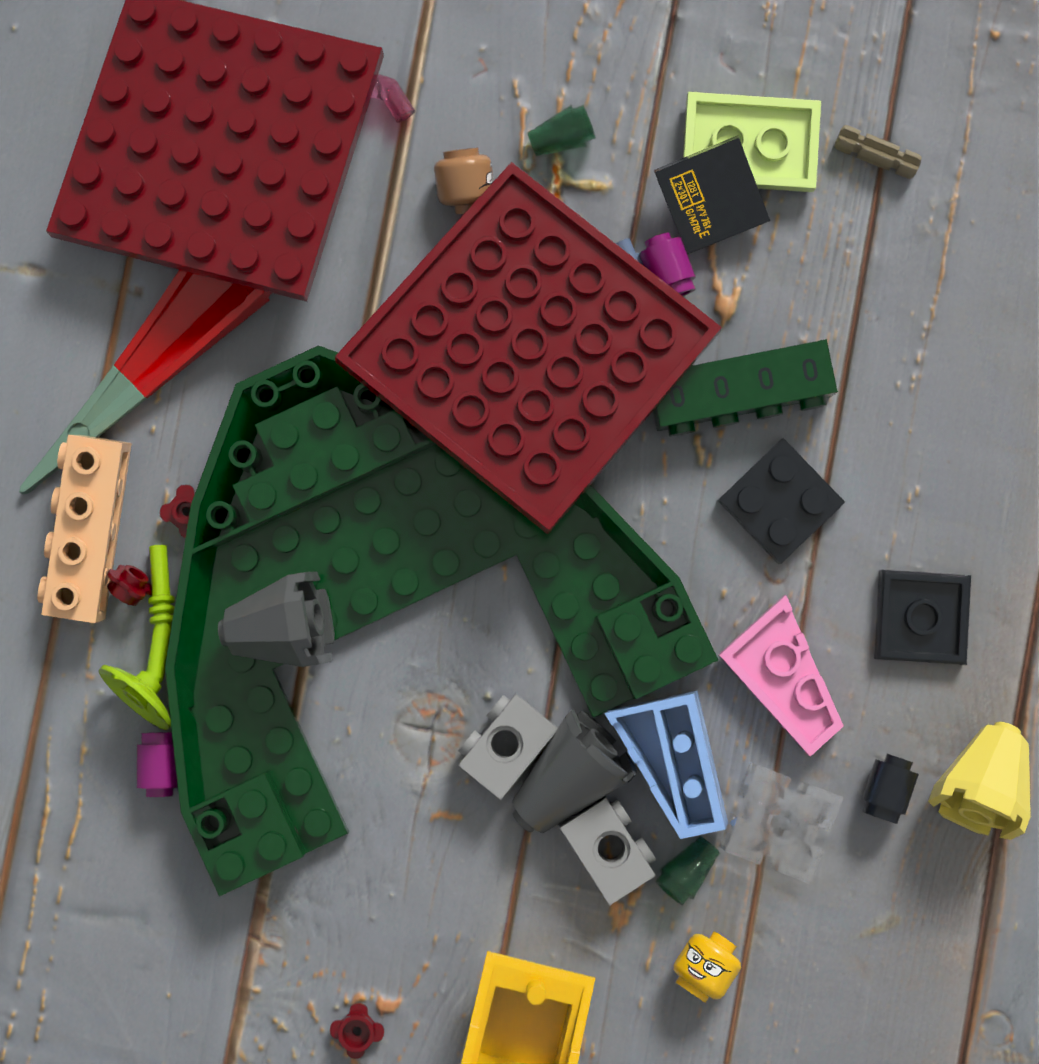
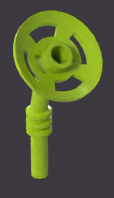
[98,545,175,730]

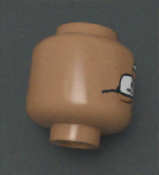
[434,147,494,214]

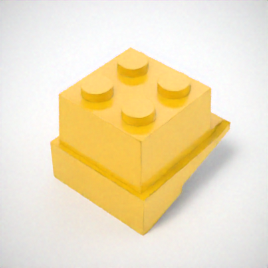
[460,951,595,1064]

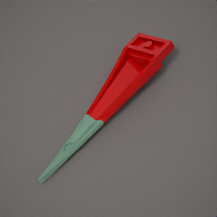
[19,270,272,495]

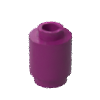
[639,232,696,296]
[137,732,178,797]

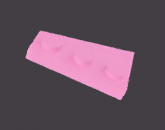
[718,595,844,757]

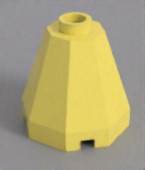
[928,722,1031,840]

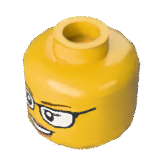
[673,931,741,1003]

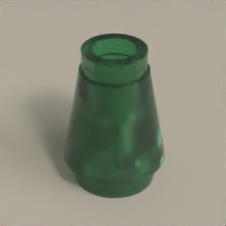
[527,104,596,157]
[655,836,720,905]

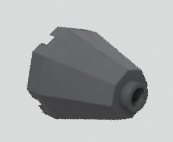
[218,572,335,667]

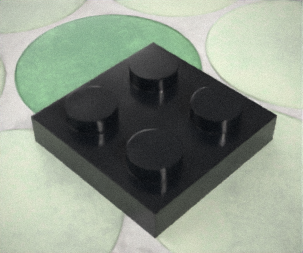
[717,438,845,564]

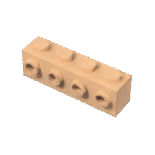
[37,435,132,623]

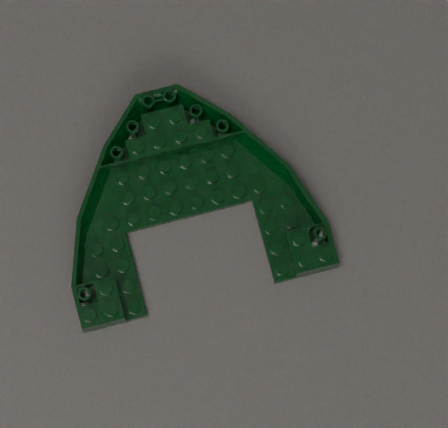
[165,345,718,897]

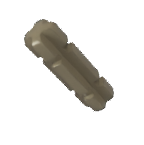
[835,125,922,179]

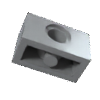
[458,693,558,800]
[559,797,657,905]

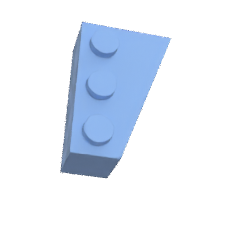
[604,690,728,839]

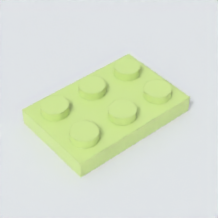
[683,92,821,192]

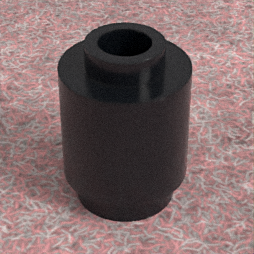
[862,754,919,824]

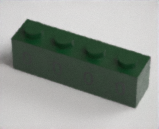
[653,339,838,437]

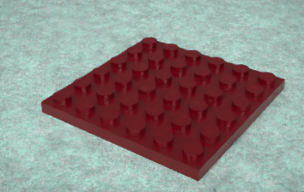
[46,0,384,302]
[335,162,722,534]

